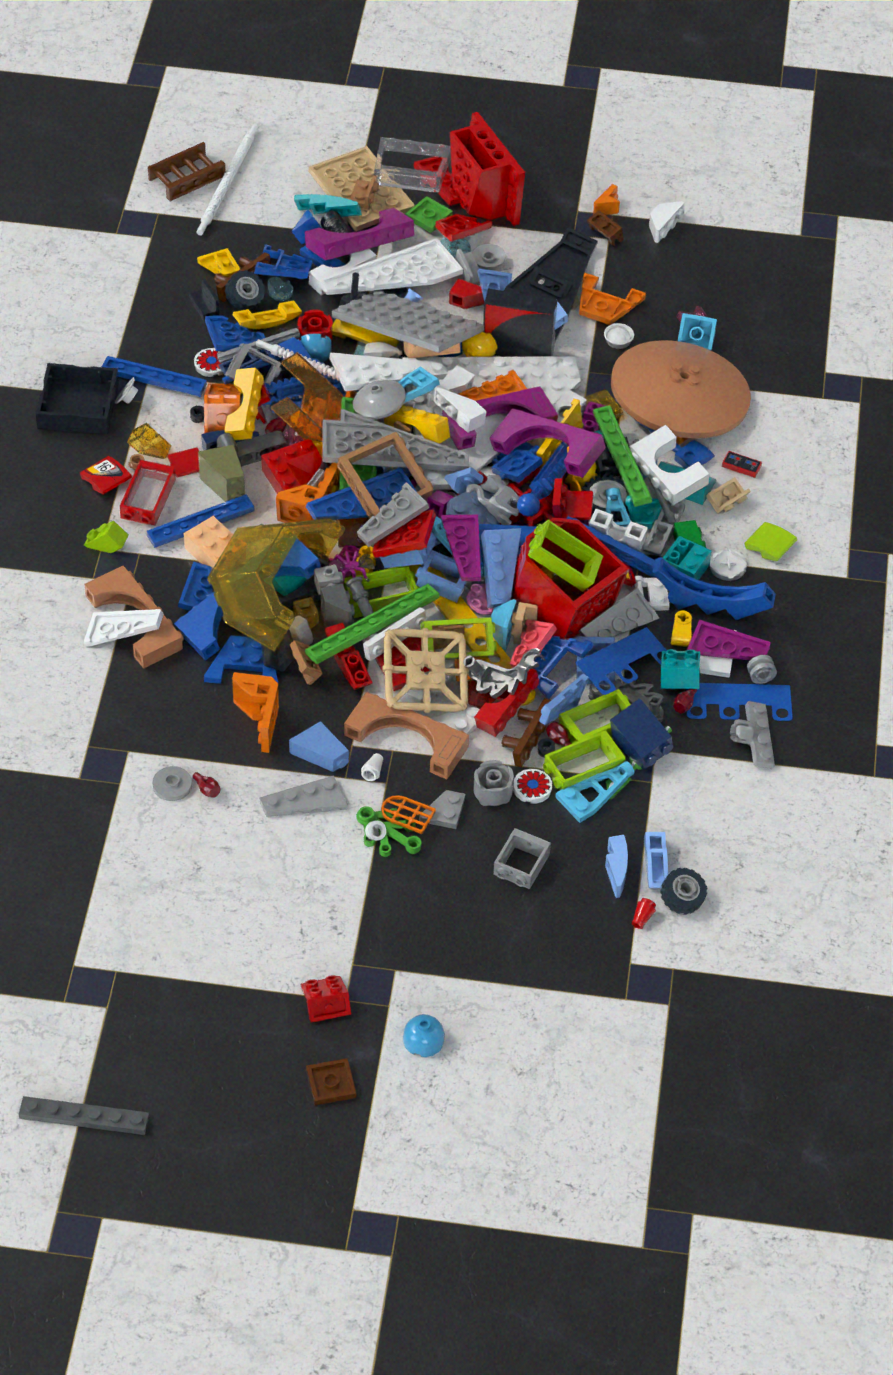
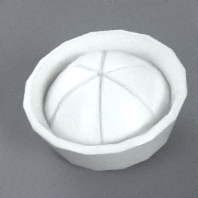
[604,323,634,349]

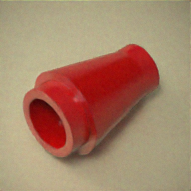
[631,898,656,929]

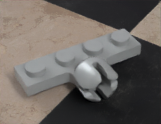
[730,701,775,769]

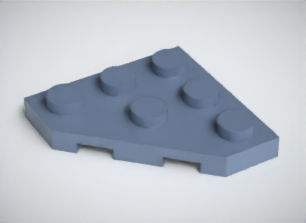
[446,483,500,525]

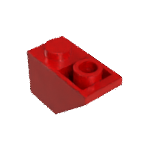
[449,279,484,309]

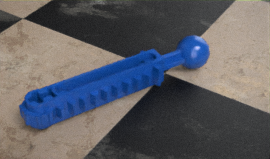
[263,369,341,406]
[517,442,568,517]

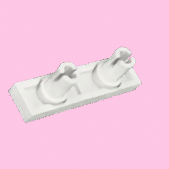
[363,607,427,661]

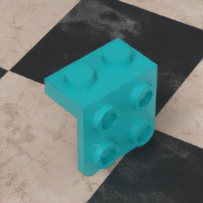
[625,495,662,529]

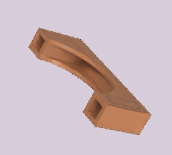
[84,566,184,668]
[344,692,469,779]

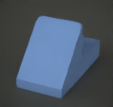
[445,467,484,495]

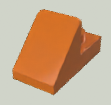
[593,184,620,215]

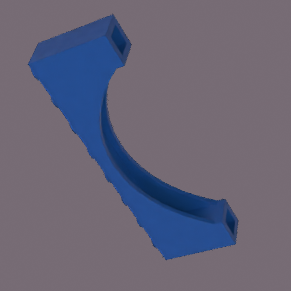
[174,532,321,661]

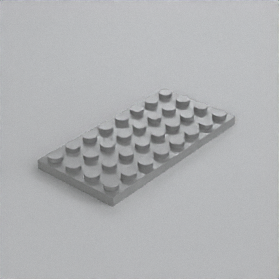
[332,290,484,353]

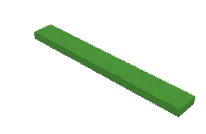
[593,405,652,507]
[305,584,440,665]

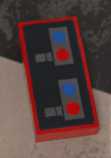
[722,451,762,478]

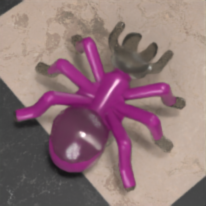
[329,551,374,584]

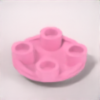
[466,583,494,615]

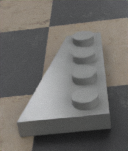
[357,482,429,547]
[259,775,347,817]

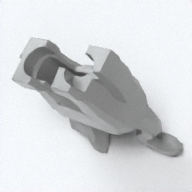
[466,475,519,525]

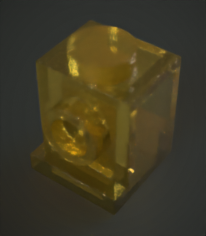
[294,597,319,628]

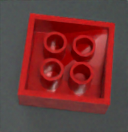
[261,438,322,497]

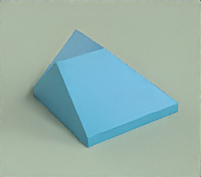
[678,313,717,351]
[491,599,517,652]

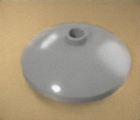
[353,380,406,420]

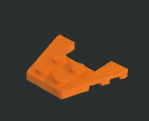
[579,273,646,325]

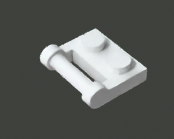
[634,576,669,611]

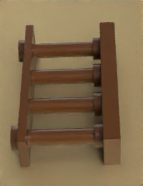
[148,142,226,201]

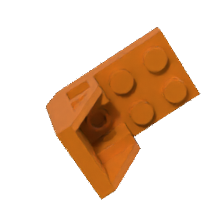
[204,383,242,433]
[276,463,340,529]
[232,672,279,753]

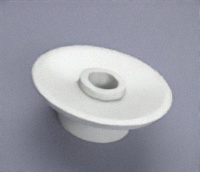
[115,377,138,404]

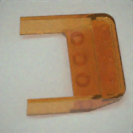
[271,352,343,442]

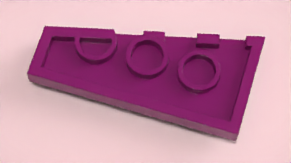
[441,514,481,581]
[687,620,771,660]

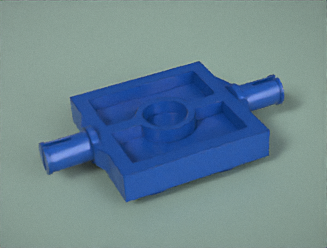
[491,445,543,483]

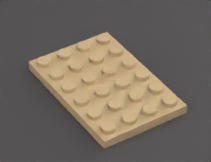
[309,146,415,231]

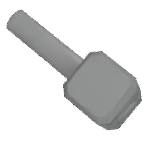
[275,616,313,645]

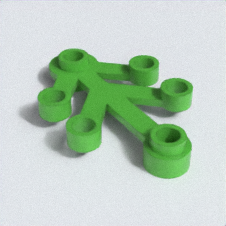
[356,806,421,857]

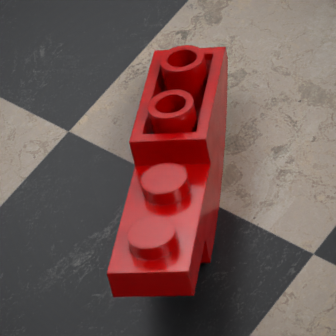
[325,623,372,690]

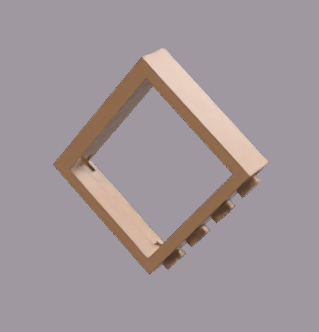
[337,432,433,518]

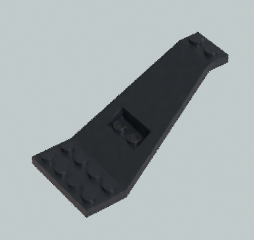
[504,227,598,342]

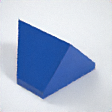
[291,210,323,244]

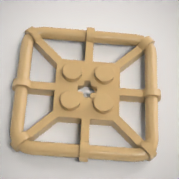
[382,628,469,713]

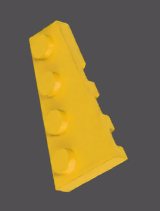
[536,398,583,468]

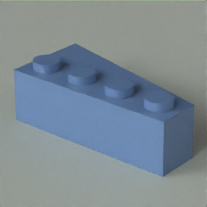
[481,528,521,608]

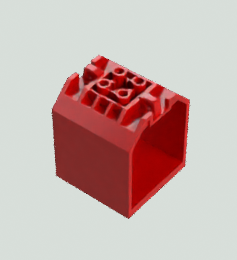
[512,517,629,640]

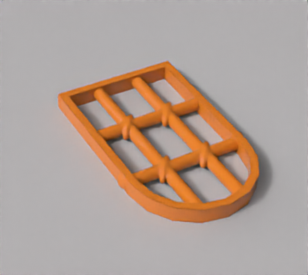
[381,795,436,834]

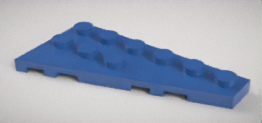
[306,467,417,521]

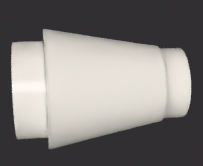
[361,753,383,781]

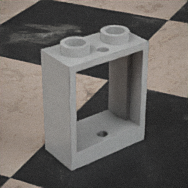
[225,343,281,393]
[493,828,551,889]

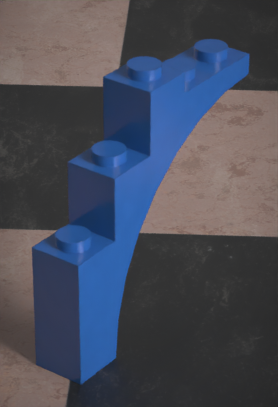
[652,557,776,620]

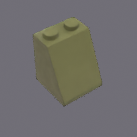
[198,445,245,502]

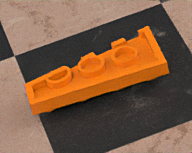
[458,369,527,401]

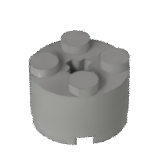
[474,760,514,806]

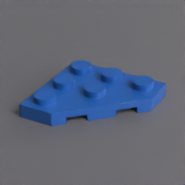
[205,316,265,352]

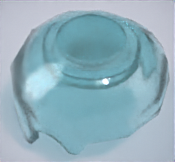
[267,276,293,301]

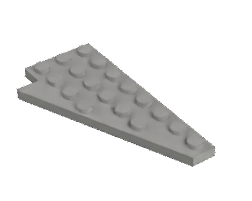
[322,409,469,471]

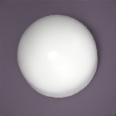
[365,821,386,841]

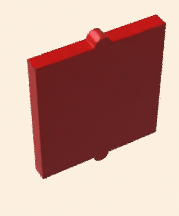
[167,447,199,478]

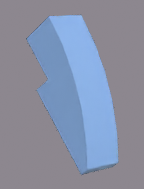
[644,832,668,888]
[605,835,628,898]

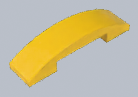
[233,301,302,329]
[333,319,399,347]

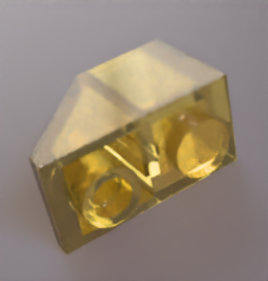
[127,423,172,459]

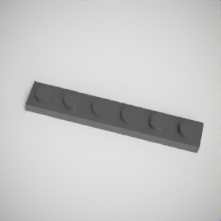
[18,1096,149,1135]

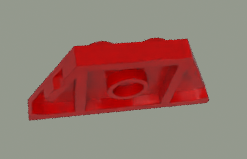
[435,214,492,242]

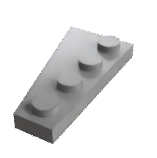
[579,588,659,637]

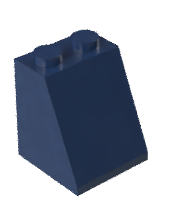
[610,698,673,770]

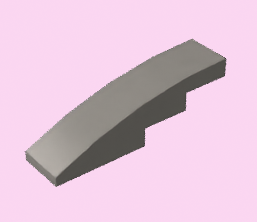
[643,500,685,556]

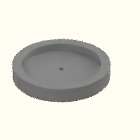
[152,766,192,801]

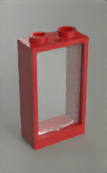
[120,460,176,526]

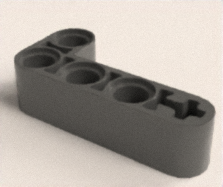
[217,431,289,466]

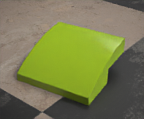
[744,522,797,561]

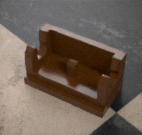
[587,211,624,246]

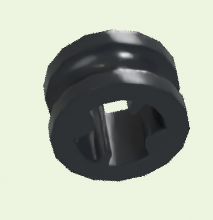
[190,405,204,423]
[538,738,555,758]

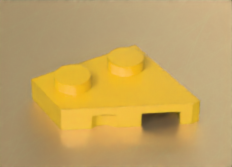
[197,248,240,277]

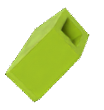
[84,521,129,553]

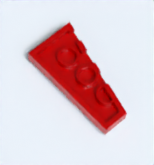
[414,155,460,206]

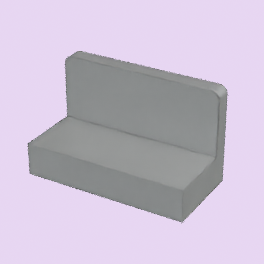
[455,249,480,285]

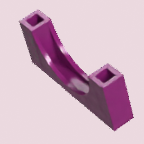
[305,208,415,260]
[442,386,558,450]
[489,408,606,478]

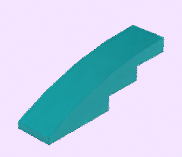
[294,194,362,218]

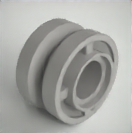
[747,655,777,684]

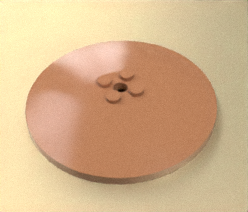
[611,340,751,439]

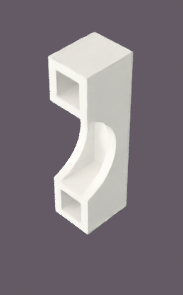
[309,249,376,295]

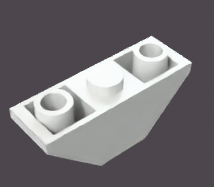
[649,201,685,243]

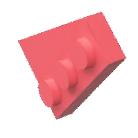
[510,619,557,668]

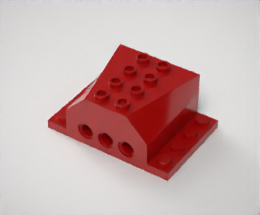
[450,112,525,226]

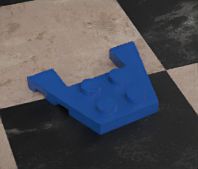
[254,244,313,279]
[204,635,278,684]
[533,636,593,699]

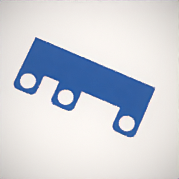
[575,627,667,695]
[686,683,792,721]

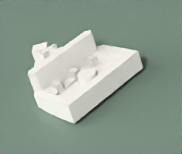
[363,342,402,358]

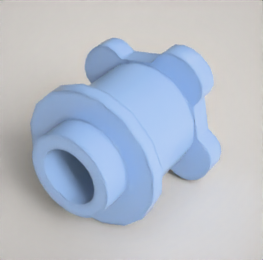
[405,288,423,302]

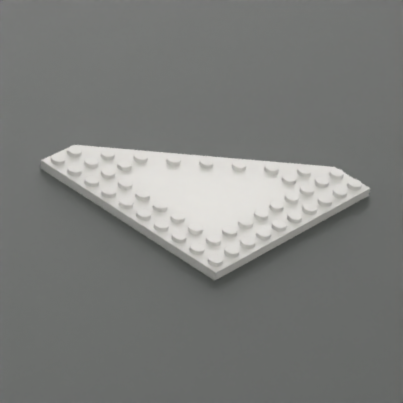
[402,356,581,490]

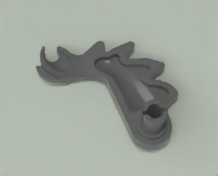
[463,648,545,699]
[588,678,664,723]

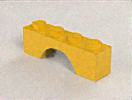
[224,368,264,440]
[384,405,450,444]

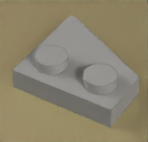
[419,790,465,829]

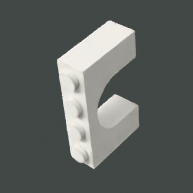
[630,425,709,505]

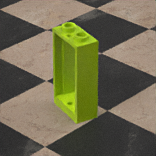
[528,520,603,592]
[343,566,420,618]
[421,617,497,660]
[558,689,631,744]
[543,730,625,790]

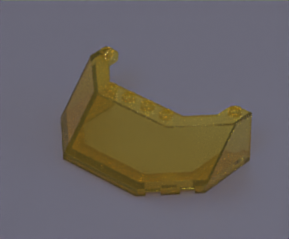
[207,518,346,652]

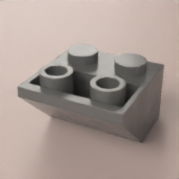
[321,583,355,628]

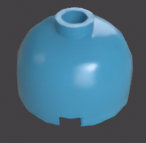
[298,334,332,362]
[403,1014,445,1057]

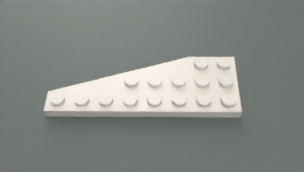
[318,238,463,295]

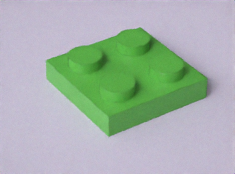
[405,196,453,233]

